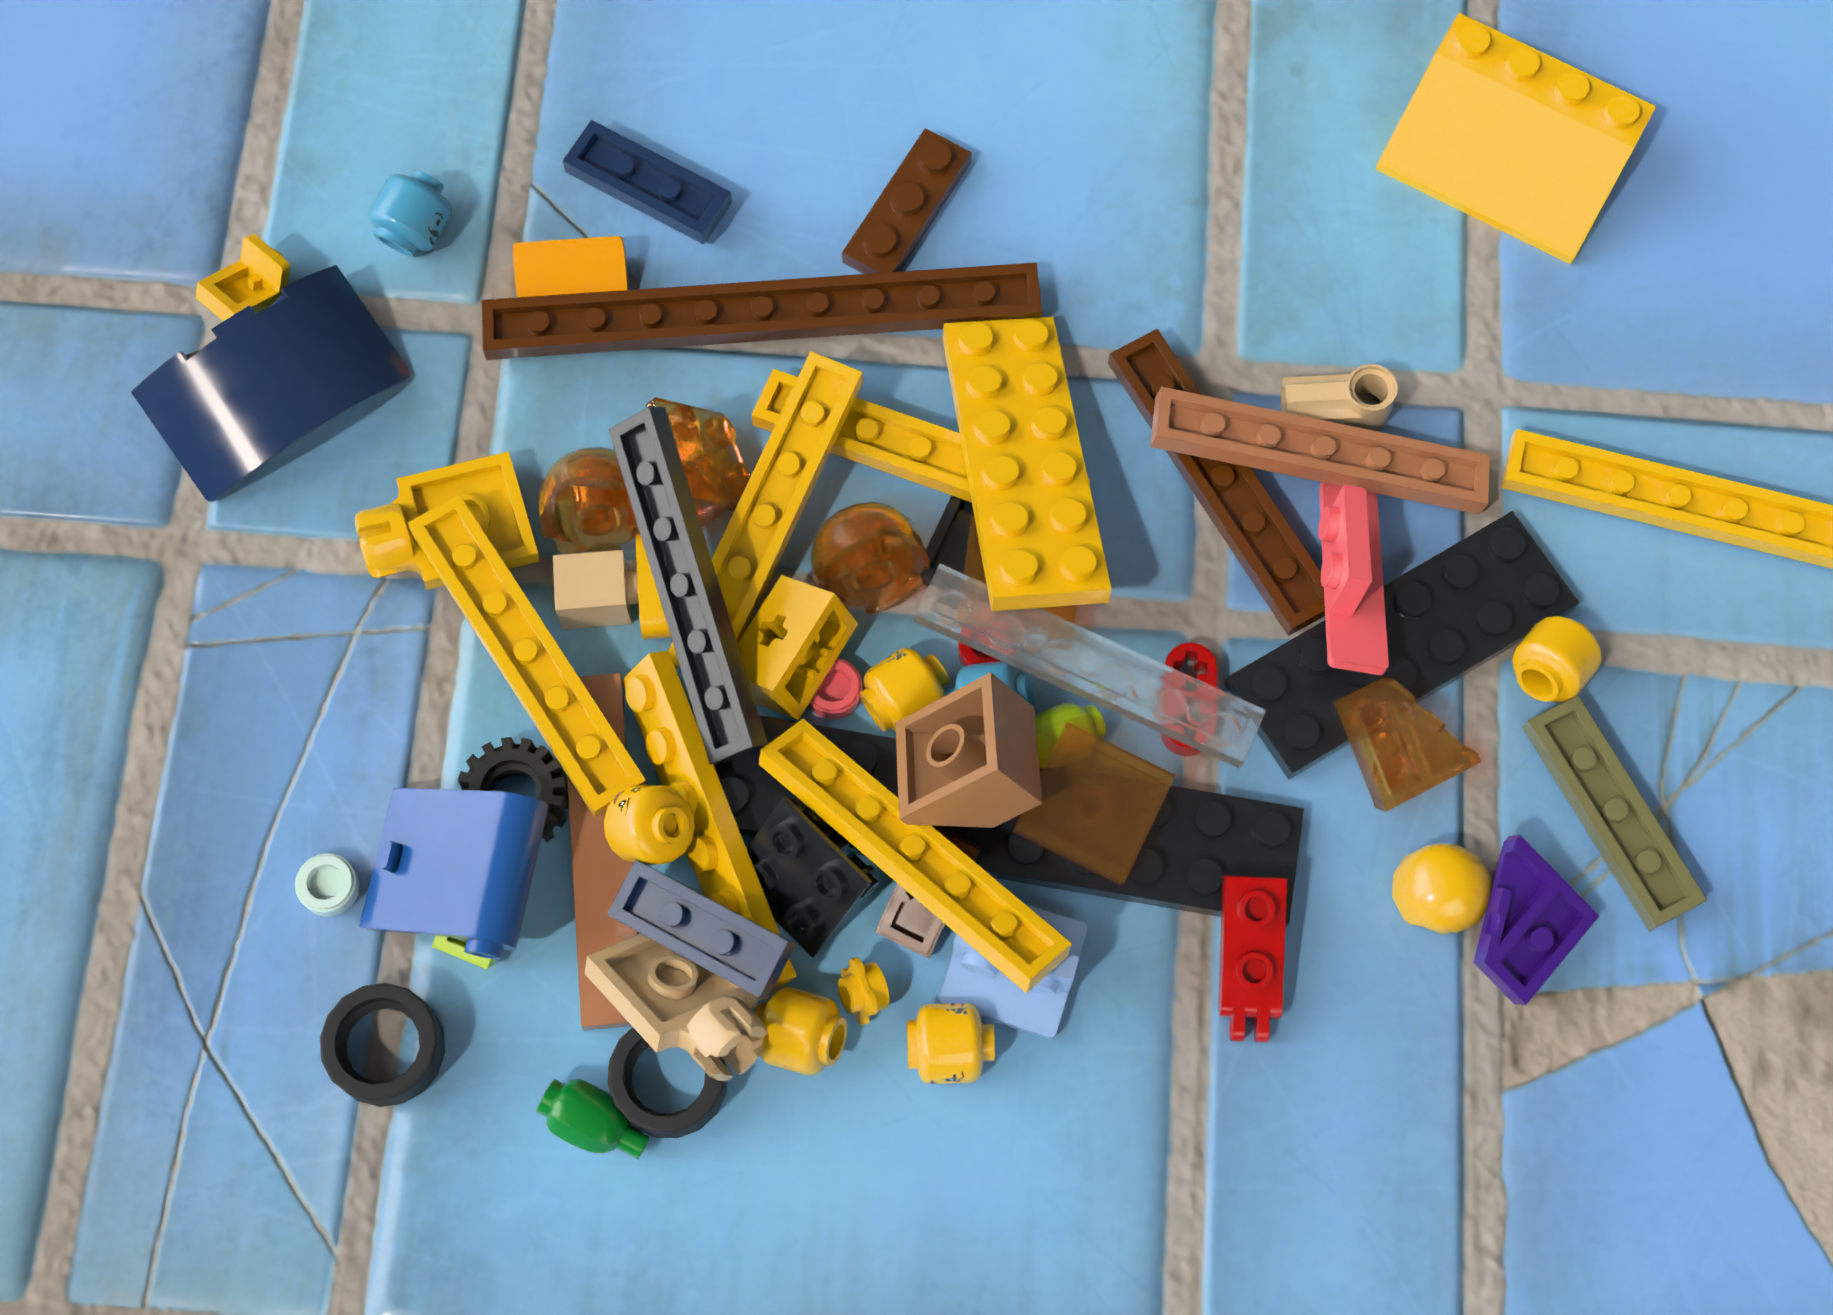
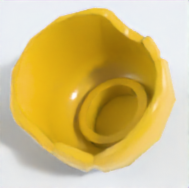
[1392,843,1492,935]

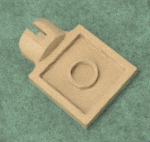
[584,933,768,1081]

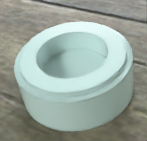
[295,853,360,917]

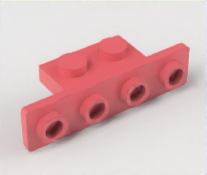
[1318,482,1389,675]

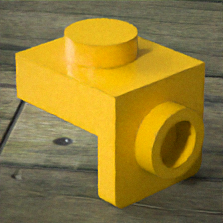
[196,233,291,321]

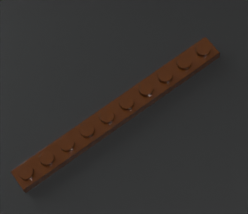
[482,262,1042,360]

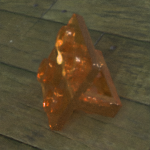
[646,397,752,527]

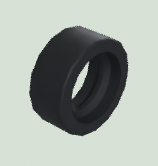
[320,983,445,1107]
[608,1027,727,1138]

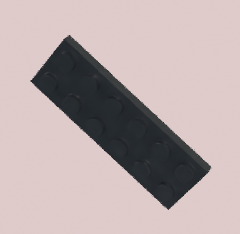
[1224,511,1579,780]

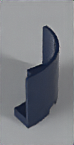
[131,265,410,502]

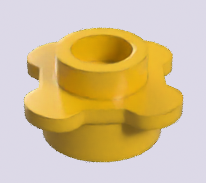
[838,957,889,1026]

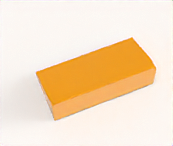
[512,236,629,297]

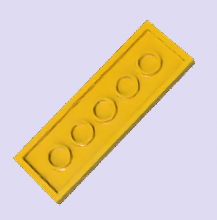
[942,317,1112,611]

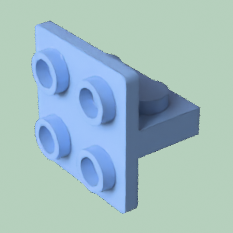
[939,904,1088,1039]

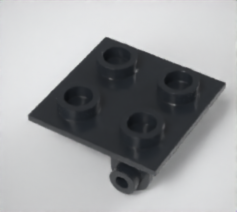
[747,796,879,958]

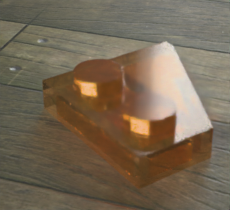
[1334,677,1481,812]

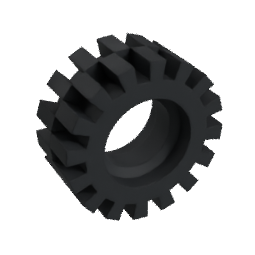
[457,737,569,843]

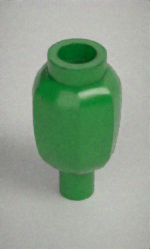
[536,1079,650,1159]

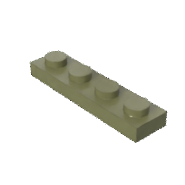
[1522,695,1707,932]

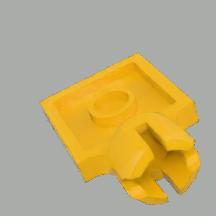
[355,451,539,590]

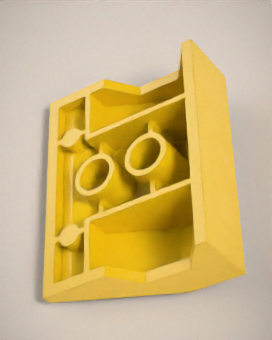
[1376,13,1656,265]

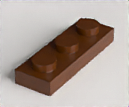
[842,128,972,274]

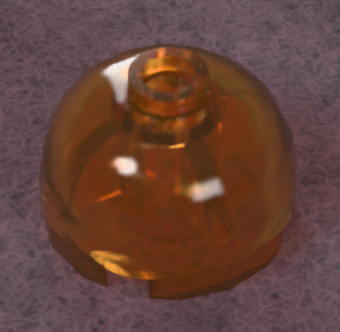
[538,447,640,554]
[810,502,930,614]

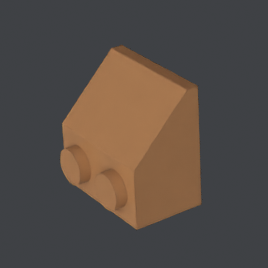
[895,672,1043,828]

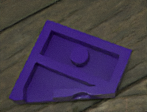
[1473,835,1599,1005]

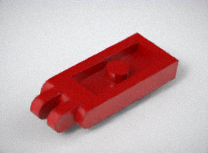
[1218,875,1287,1043]

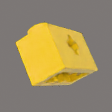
[737,575,858,720]

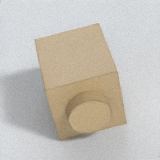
[553,550,639,630]

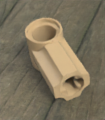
[1281,364,1398,431]

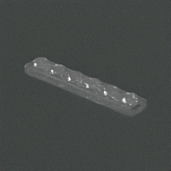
[914,564,1266,768]

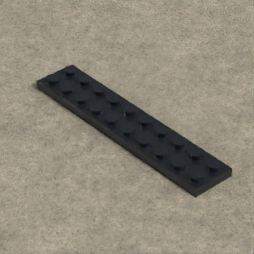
[713,715,1304,928]

